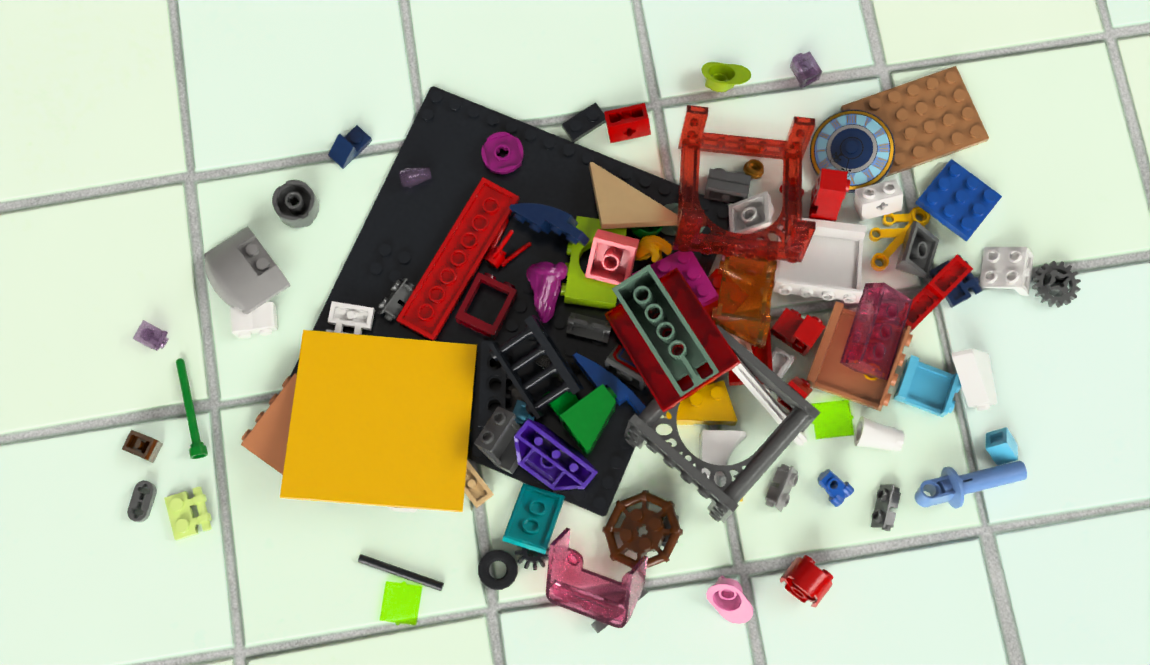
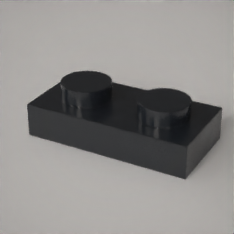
[562,102,606,143]

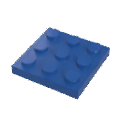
[915,159,1002,242]

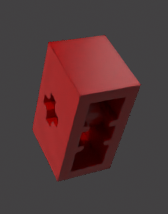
[604,103,651,143]

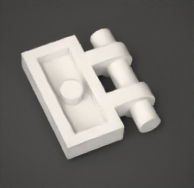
[326,301,375,335]

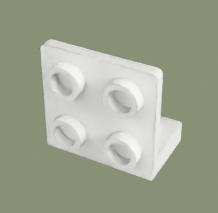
[979,247,1034,296]

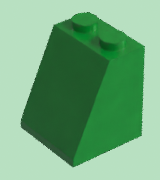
[560,384,617,457]

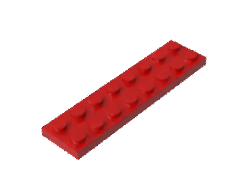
[396,177,520,341]

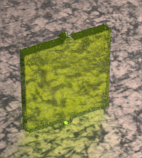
[811,400,854,439]
[380,581,423,626]

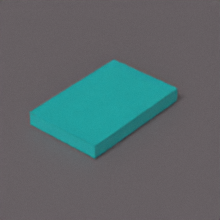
[502,483,565,554]

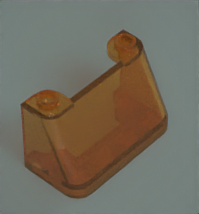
[711,253,777,348]

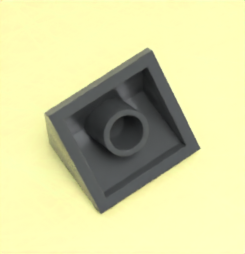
[895,221,939,278]

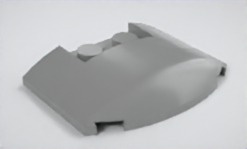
[204,226,291,314]

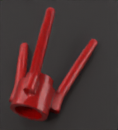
[484,219,531,269]

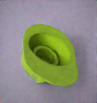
[701,62,751,93]

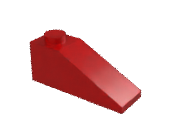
[776,376,813,412]

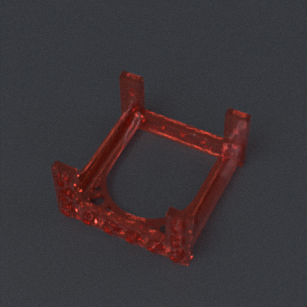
[673,105,816,263]

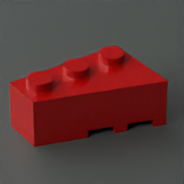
[808,168,850,222]

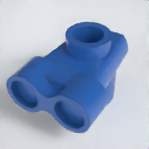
[817,469,854,507]

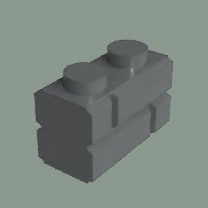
[704,168,751,204]

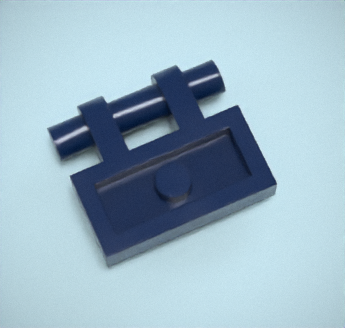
[930,255,983,308]

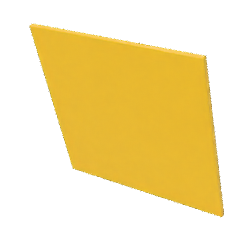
[280,330,477,512]

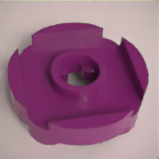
[481,132,524,174]

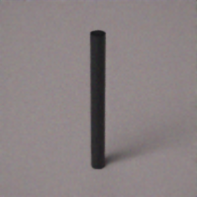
[358,554,444,591]

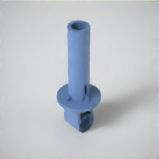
[914,461,1027,509]

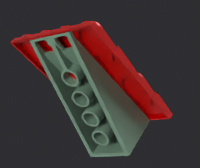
[604,265,741,412]

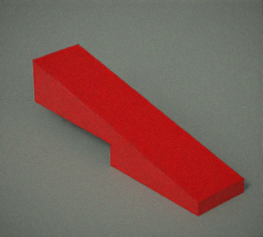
[894,254,973,334]

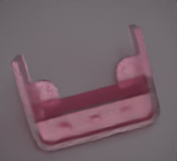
[545,528,648,628]

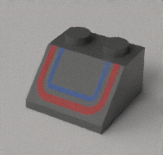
[605,344,646,391]

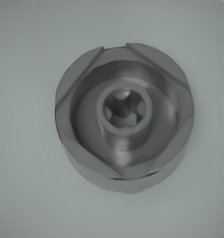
[272,180,319,228]

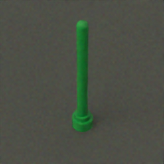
[176,358,208,459]

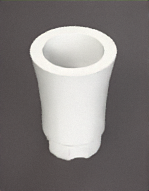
[854,416,905,452]

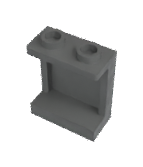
[474,406,520,474]

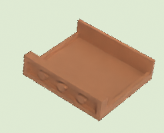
[806,301,913,411]
[241,374,297,475]

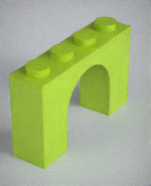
[561,216,627,310]

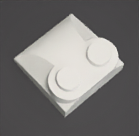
[728,191,775,239]

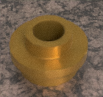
[743,159,764,179]

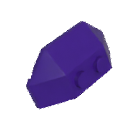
[514,418,598,490]

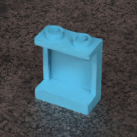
[893,355,961,417]

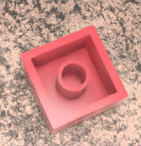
[585,229,639,285]

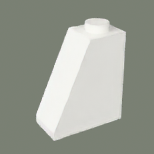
[951,348,998,411]

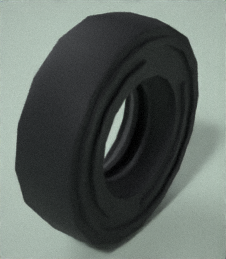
[478,550,518,590]

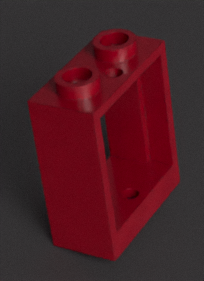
[455,272,518,340]

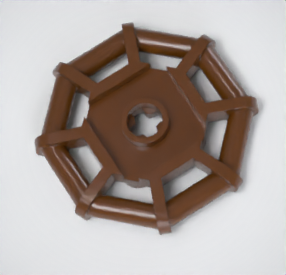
[602,490,683,573]

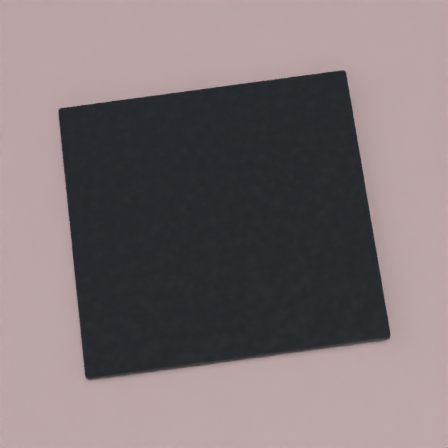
[290,86,729,517]

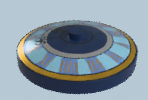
[810,110,895,193]

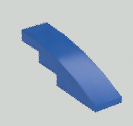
[573,353,646,415]

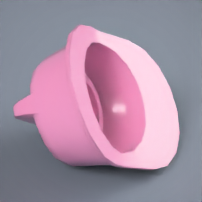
[706,576,753,624]

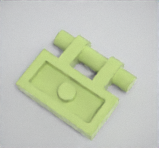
[164,487,212,541]

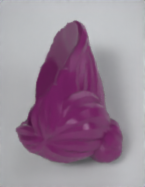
[526,262,568,323]

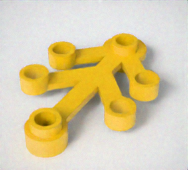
[869,207,930,271]

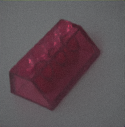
[840,282,913,380]

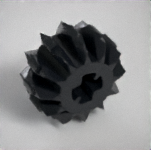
[514,545,552,571]

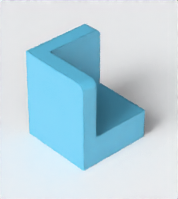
[986,427,1018,465]

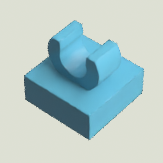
[513,400,535,425]

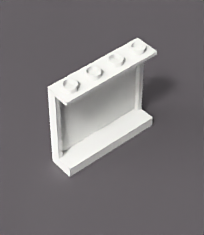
[773,215,866,303]

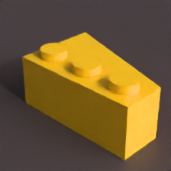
[663,380,738,426]

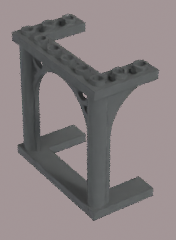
[624,324,821,523]

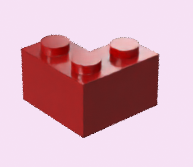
[770,308,826,357]

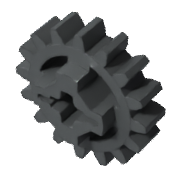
[1032,261,1081,308]

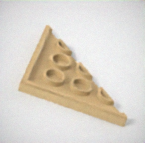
[589,162,683,229]

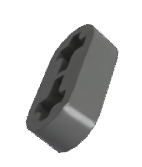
[127,480,157,523]

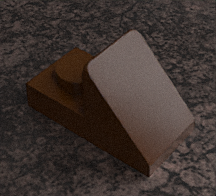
[122,429,163,463]

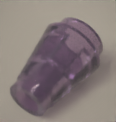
[399,167,431,188]

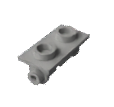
[765,464,798,512]

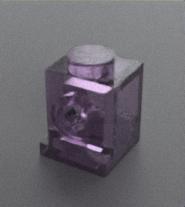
[790,51,822,89]

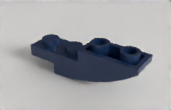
[509,203,590,246]

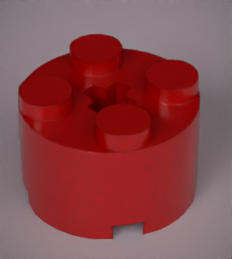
[780,555,834,608]

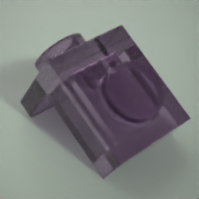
[132,320,169,351]

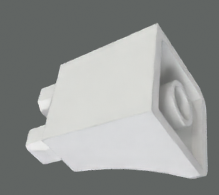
[699,430,747,486]

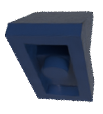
[328,125,372,169]

